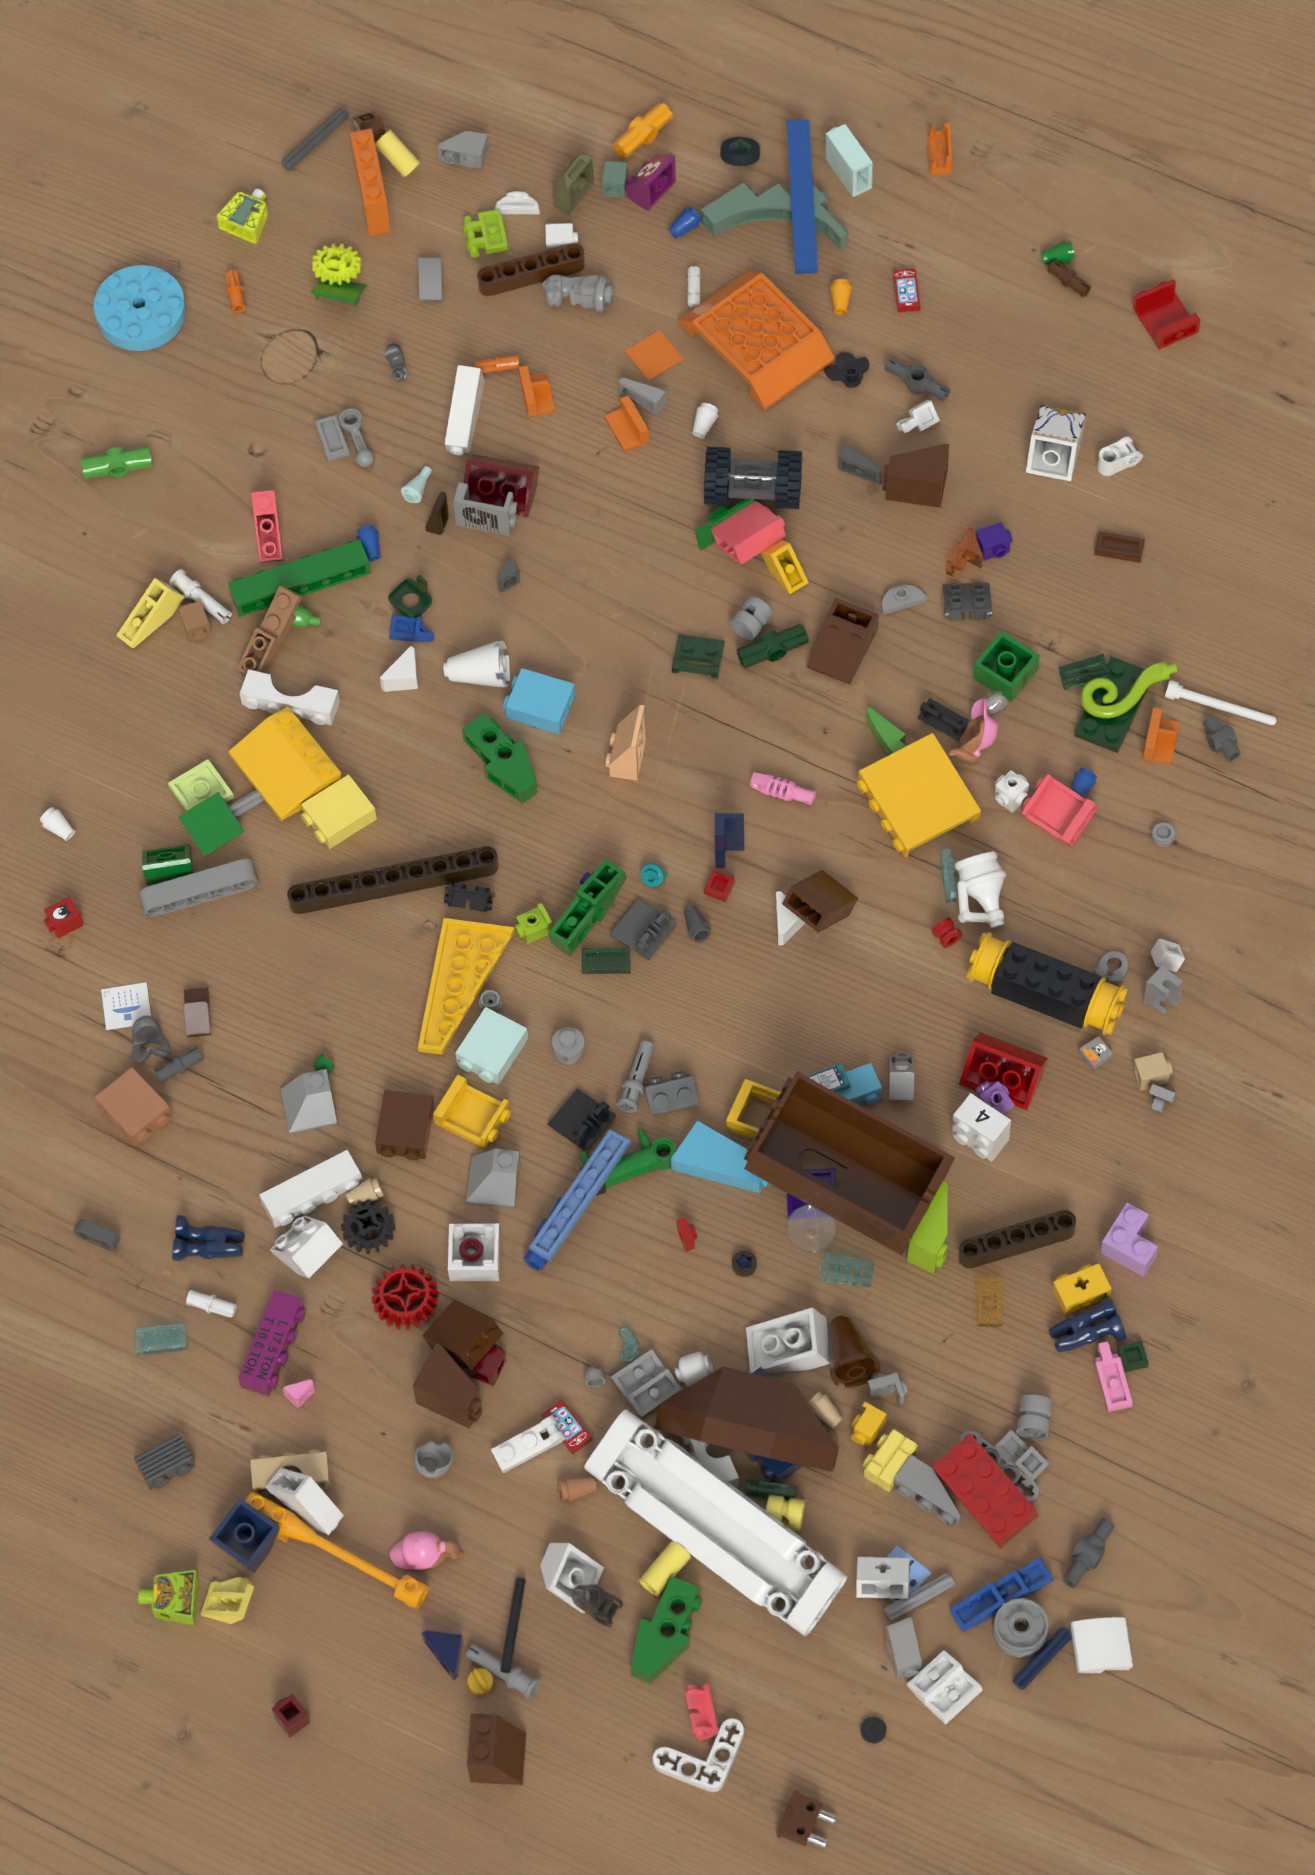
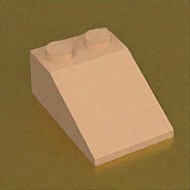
[606,705,646,781]

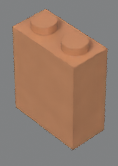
[94,1067,172,1147]

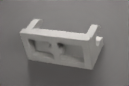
[1143,966,1183,1014]

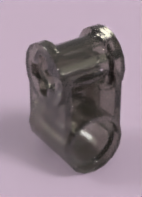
[572,1584,623,1627]

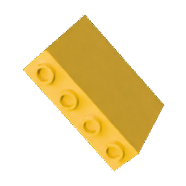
[856,733,981,858]

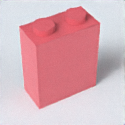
[711,501,786,564]

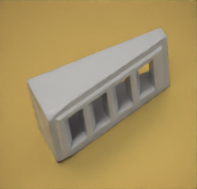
[619,378,667,415]

